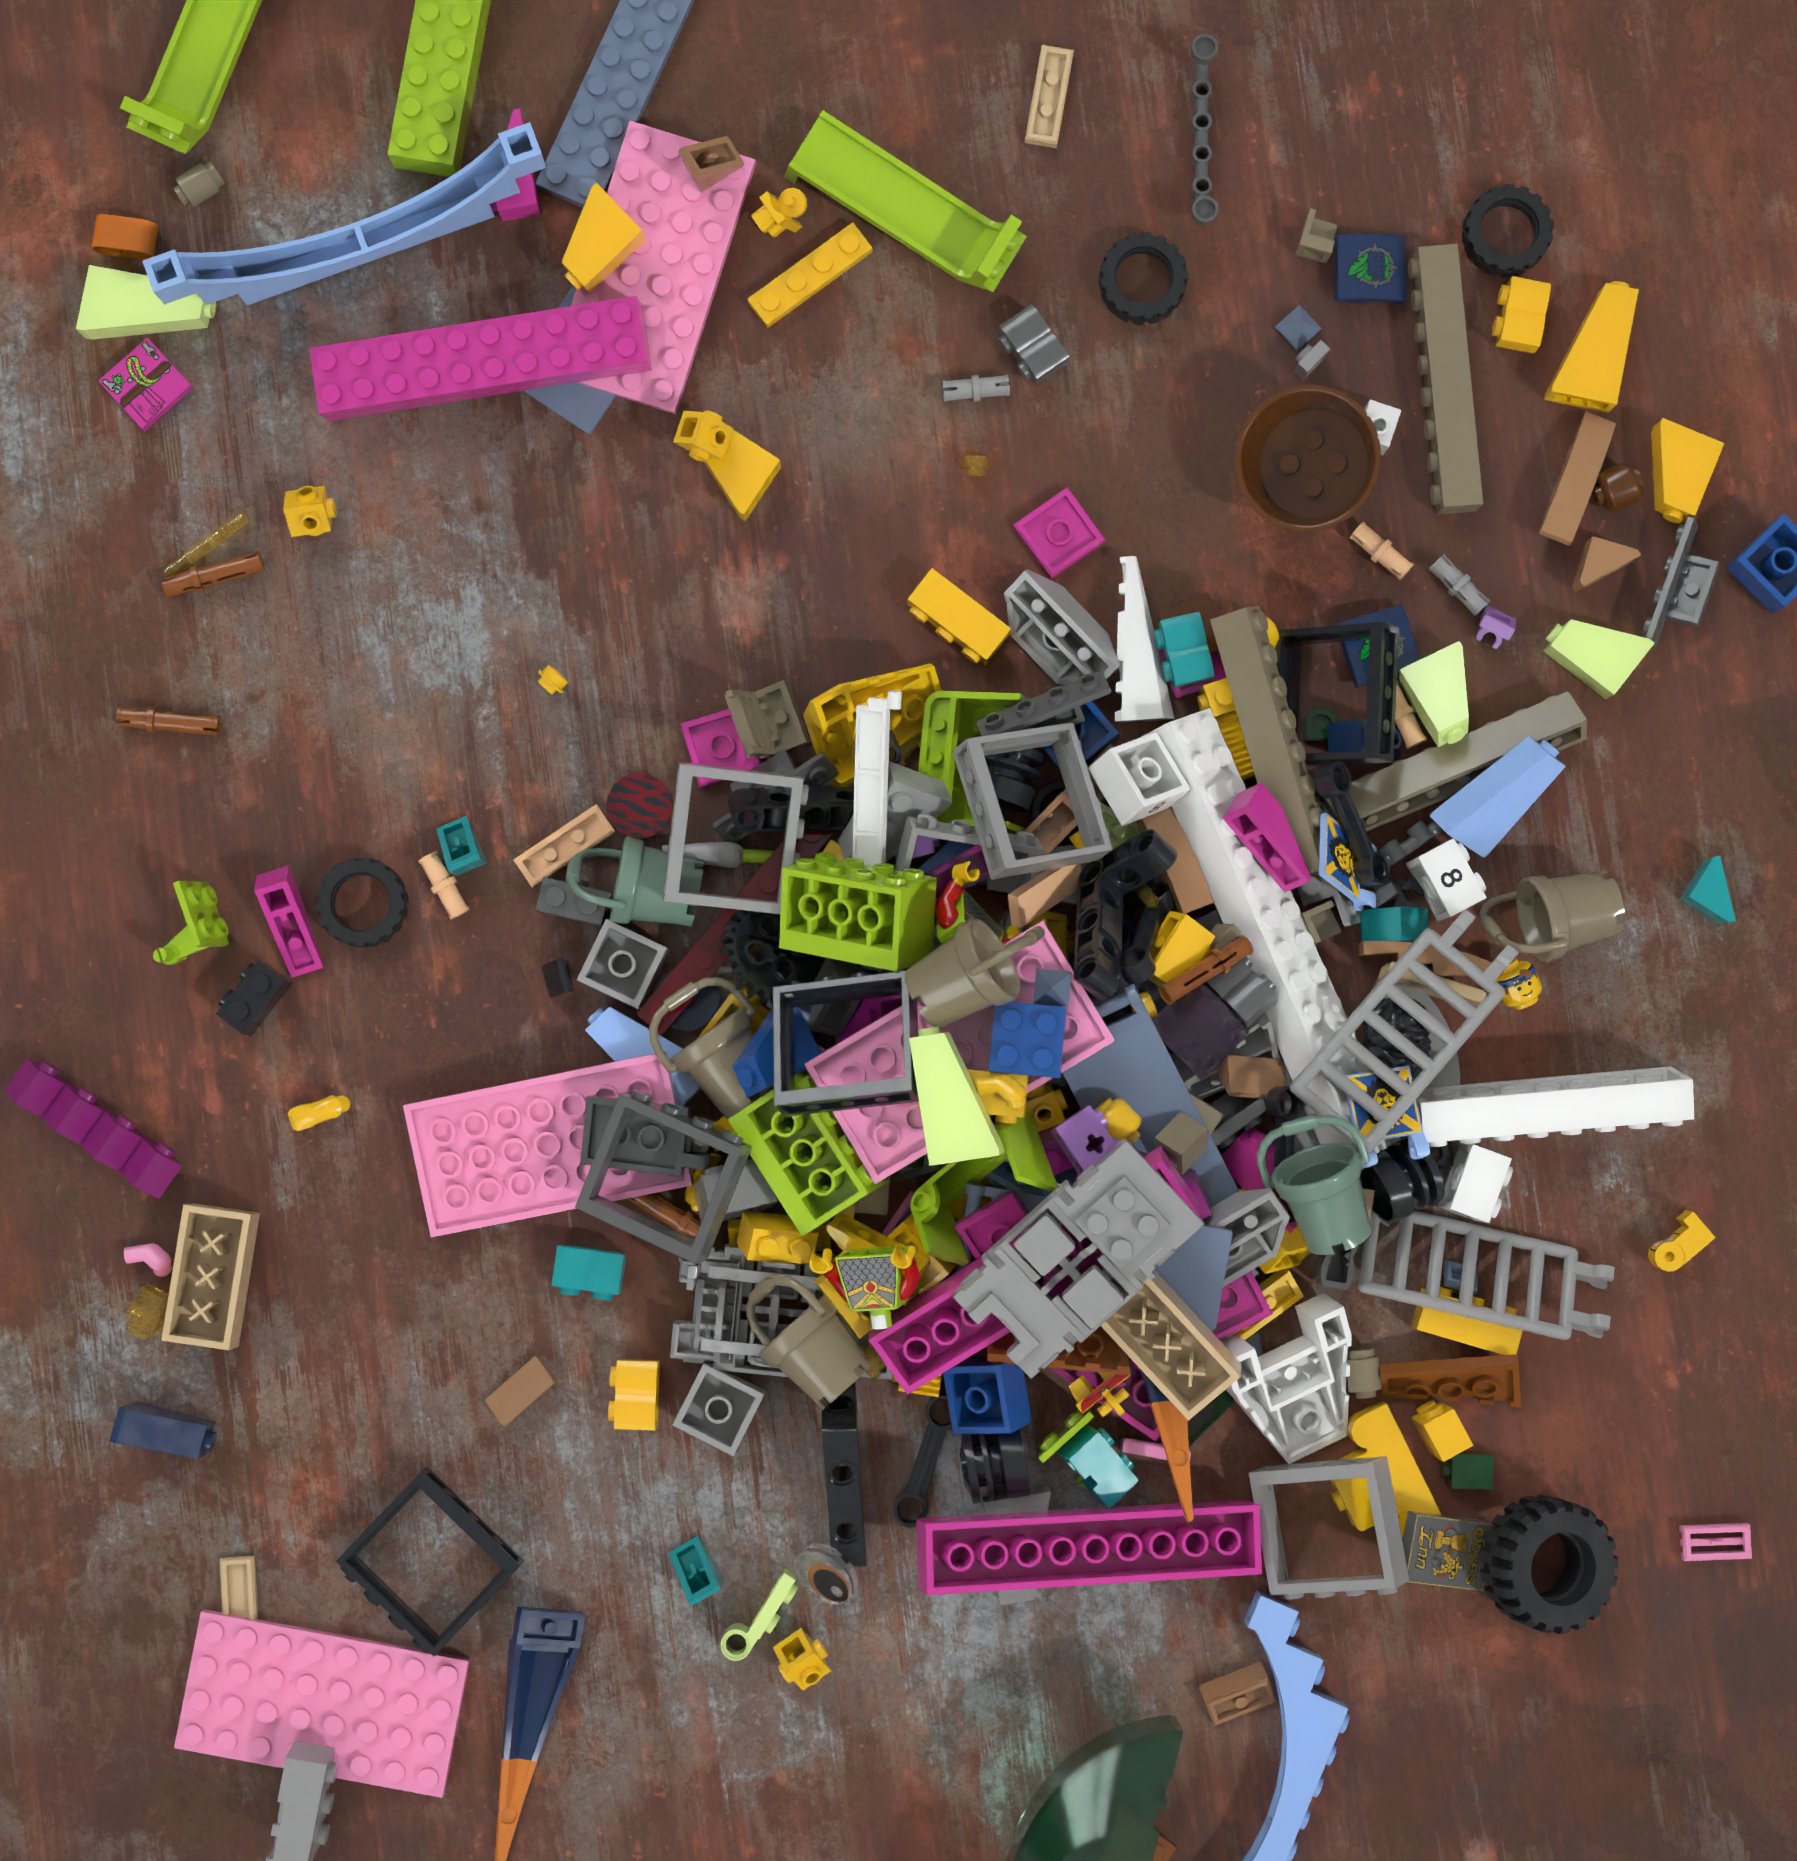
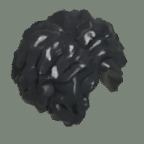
[1362,998,1431,1079]

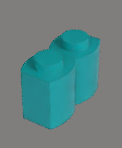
[1154,612,1215,689]
[551,1244,627,1300]

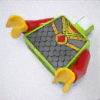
[935,861,1022,944]
[809,1244,921,1329]

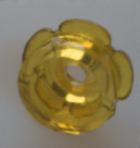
[959,455,992,476]

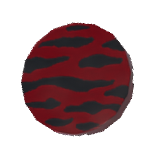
[606,773,674,840]

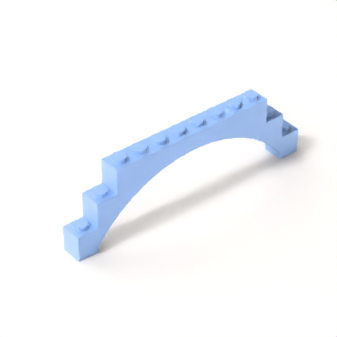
[142,122,547,306]
[1242,1590,1350,1861]

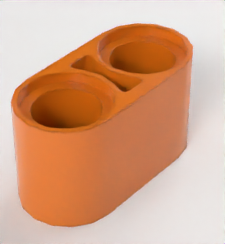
[91,214,159,260]

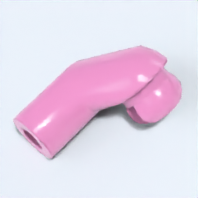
[124,1243,172,1277]

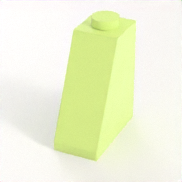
[1543,619,1655,700]
[1399,641,1469,747]

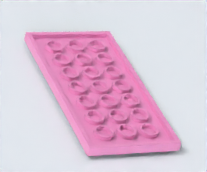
[571,121,756,414]
[804,921,1115,1184]
[403,1051,694,1237]
[174,1609,470,1798]

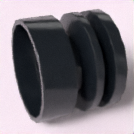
[963,749,1046,813]
[1360,1138,1445,1224]
[959,1429,1030,1504]

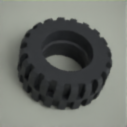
[1479,1494,1618,1634]

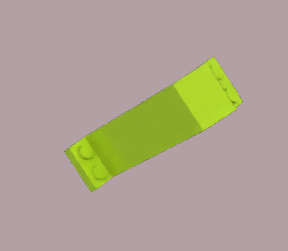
[120,0,262,154]
[784,110,1027,292]

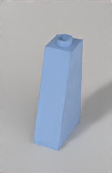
[1430,736,1566,858]
[585,1007,701,1107]

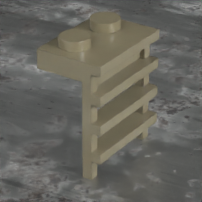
[724,680,811,759]

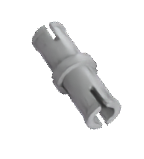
[942,375,1010,402]
[1429,554,1490,616]

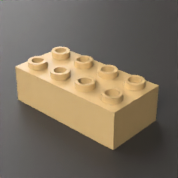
[161,1203,260,1350]
[1101,1270,1241,1421]

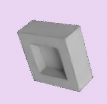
[1293,340,1330,381]

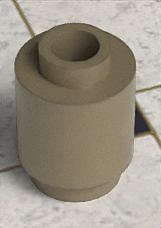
[173,161,225,208]
[1347,1348,1382,1398]

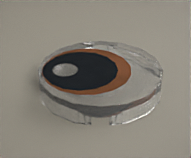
[794,1543,858,1605]

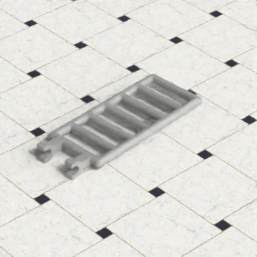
[1290,909,1519,1153]
[1358,1210,1615,1340]

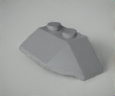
[1004,569,1120,685]
[1202,1188,1290,1287]

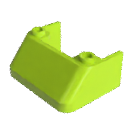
[918,691,1030,834]
[911,1112,1058,1266]

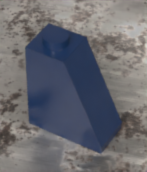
[109,1401,217,1459]

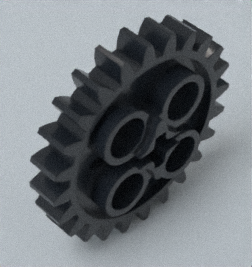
[719,900,824,1007]

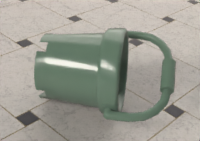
[566,836,704,927]
[1256,1114,1372,1255]

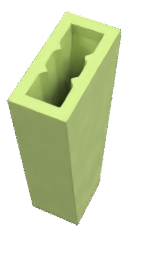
[76,265,217,340]
[909,1026,1004,1166]

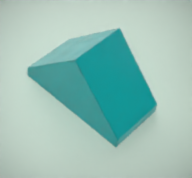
[436,815,487,876]
[1679,856,1736,925]
[1360,907,1428,943]
[668,1536,724,1606]

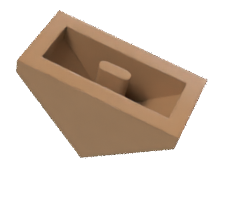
[678,136,745,192]
[1572,536,1641,593]

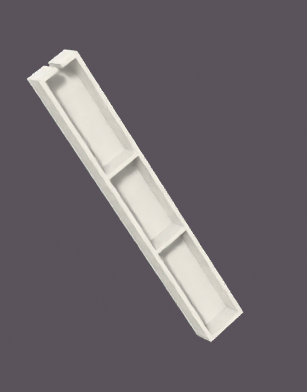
[1141,708,1401,1153]

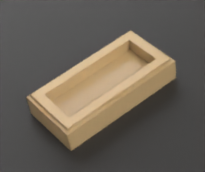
[220,1555,258,1621]

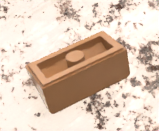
[1217,1055,1288,1100]
[485,1355,558,1427]
[1199,1662,1277,1726]

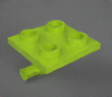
[153,881,229,965]
[1038,1409,1094,1490]

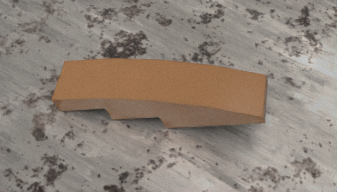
[1539,411,1616,546]
[1025,744,1113,855]
[1136,806,1214,914]
[1357,941,1492,977]

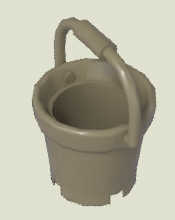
[1479,870,1625,962]
[905,918,1045,1029]
[649,977,774,1119]
[747,1275,873,1410]

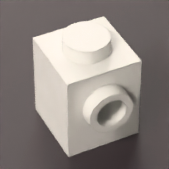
[1364,399,1401,455]

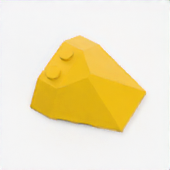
[803,663,942,787]

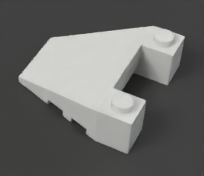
[1221,1293,1352,1464]

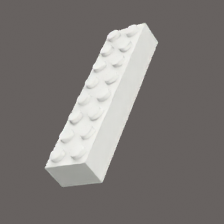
[1416,1067,1694,1147]

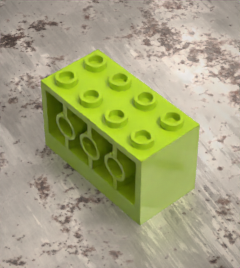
[779,853,937,972]
[728,1070,888,1237]

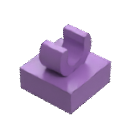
[1477,605,1516,649]

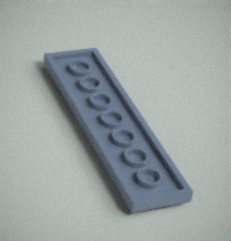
[535,0,695,208]

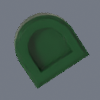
[1303,708,1338,742]

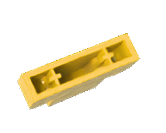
[1330,1400,1441,1537]

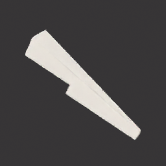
[1115,556,1175,722]

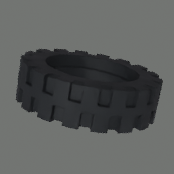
[1462,184,1554,277]
[1098,232,1188,325]
[315,858,409,948]

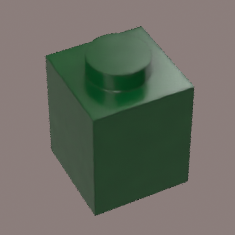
[1440,1450,1493,1490]

